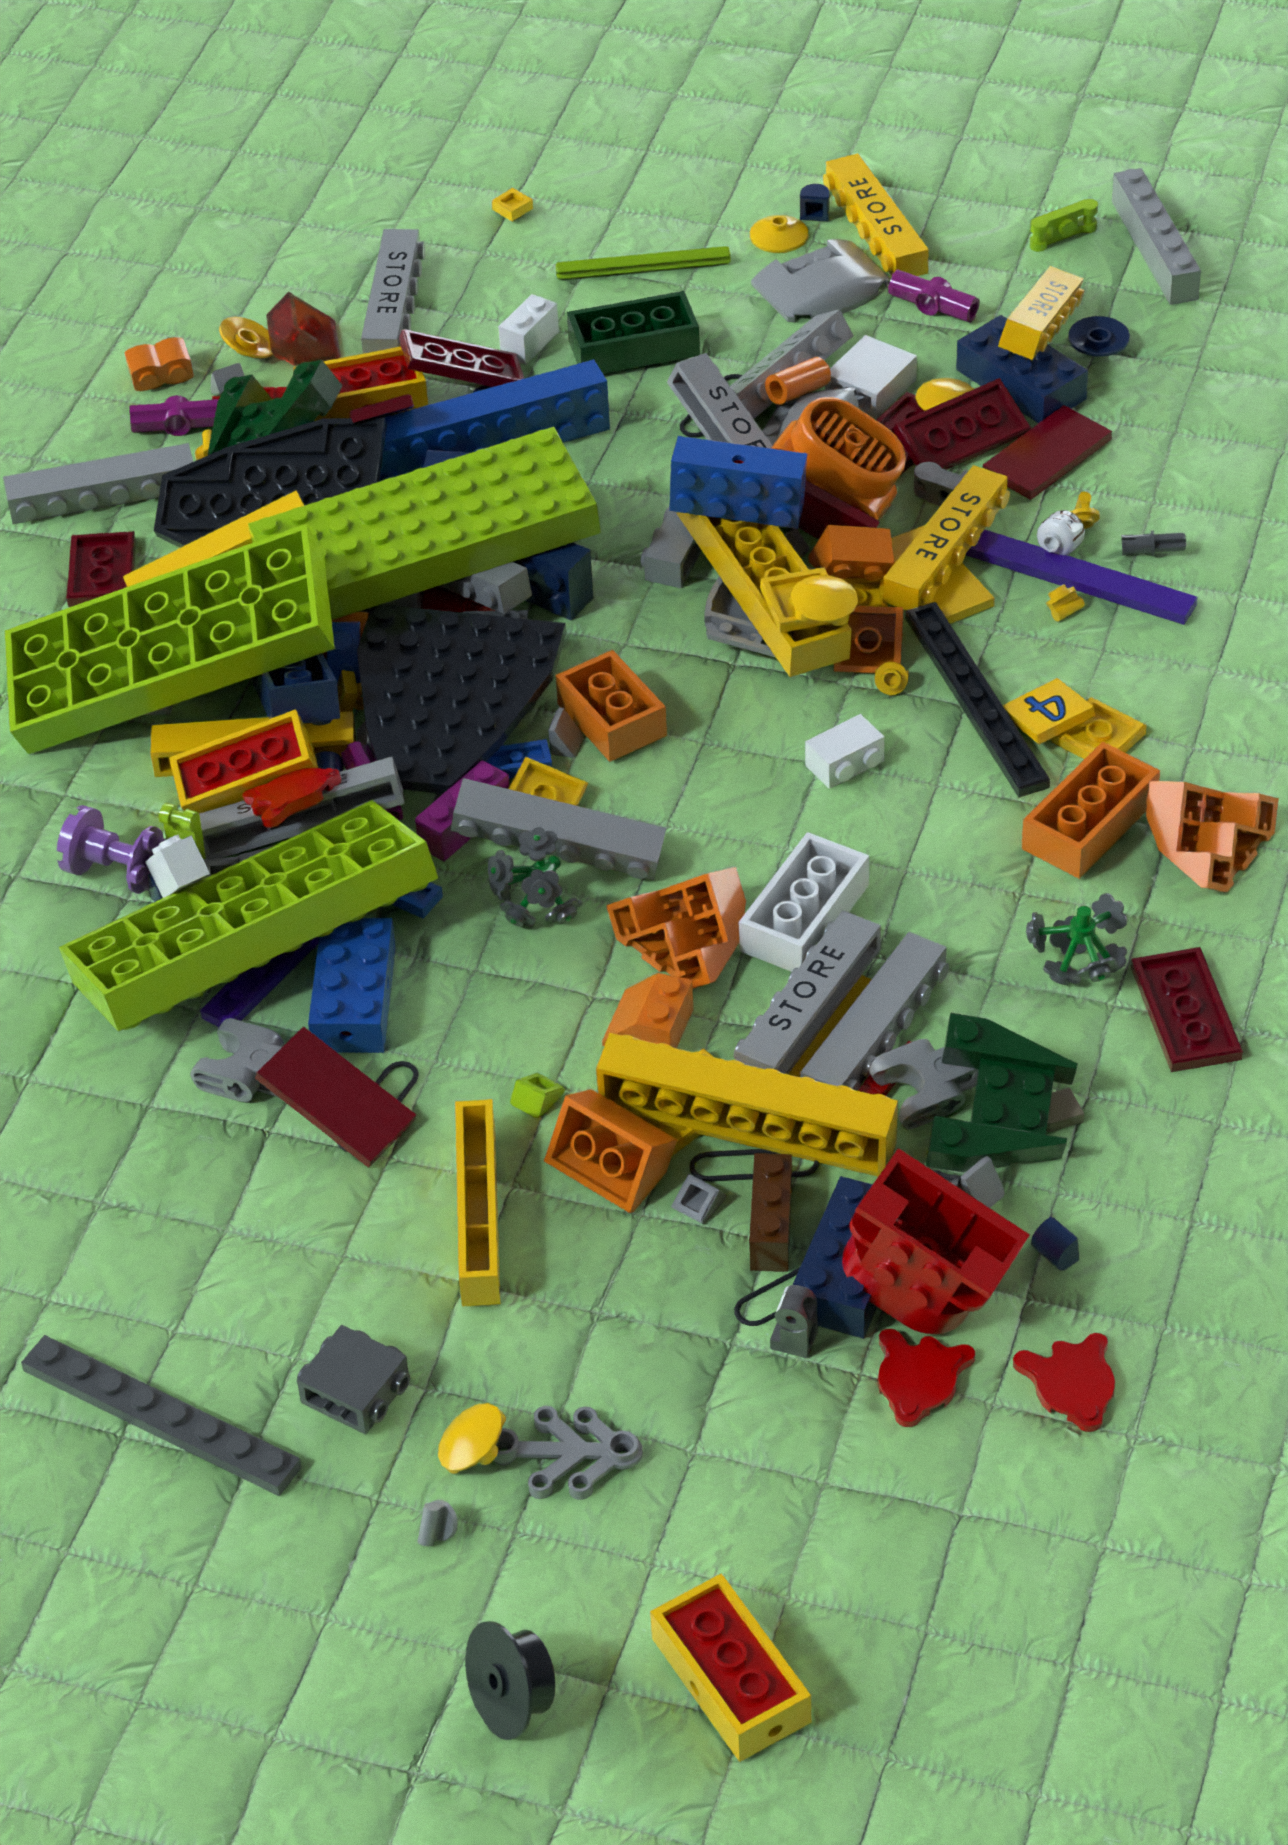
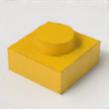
[492,188,533,222]

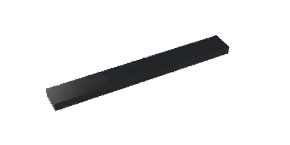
[905,602,1050,798]

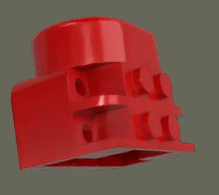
[842,1148,1030,1335]

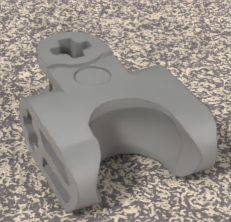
[190,1018,284,1102]
[869,1039,978,1130]

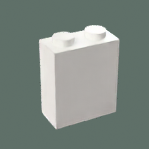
[825,335,917,419]

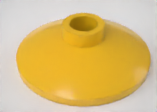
[750,215,808,253]
[219,317,277,359]

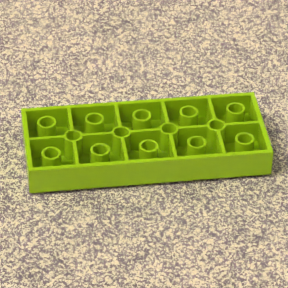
[248,427,601,620]
[5,524,335,754]
[59,800,438,1032]

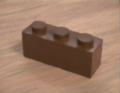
[749,1153,792,1272]

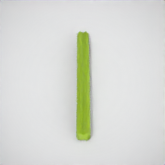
[555,246,731,280]

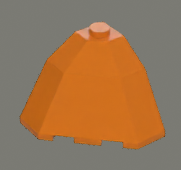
[1146,781,1279,892]
[606,867,746,989]

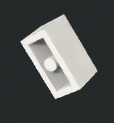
[498,294,559,365]
[805,714,885,789]
[145,835,210,898]

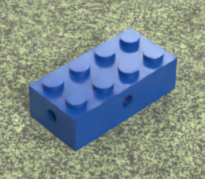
[669,436,807,529]
[308,918,396,1053]

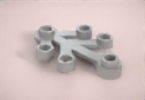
[493,1406,643,1500]

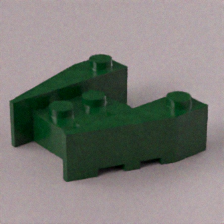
[208,360,343,455]
[926,1013,1078,1172]

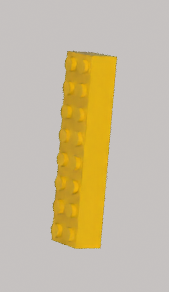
[676,512,852,677]
[596,1033,898,1177]

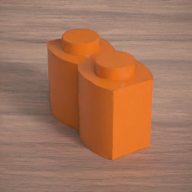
[124,337,194,391]

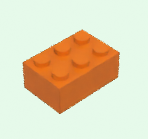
[556,650,667,762]

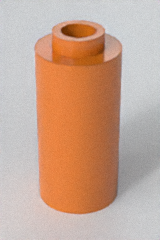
[765,357,831,405]

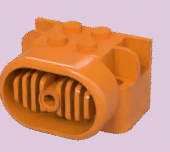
[770,397,906,521]

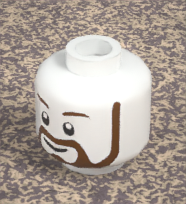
[1037,510,1085,555]

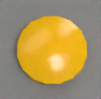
[916,378,974,411]
[791,575,858,626]
[438,1403,506,1474]

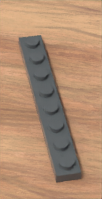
[21,1335,302,1496]

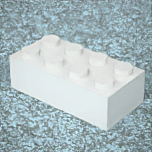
[739,832,869,972]

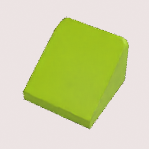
[510,1073,565,1118]

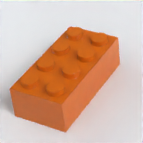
[1022,742,1160,879]

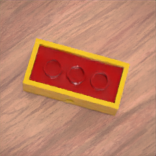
[293,346,428,421]
[169,709,318,814]
[650,1573,812,1762]

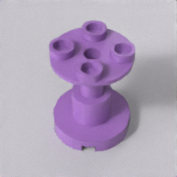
[57,805,166,894]

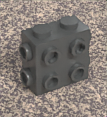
[297,1324,410,1435]

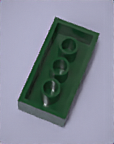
[567,291,700,373]

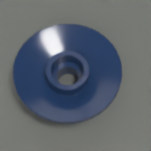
[1068,316,1130,357]

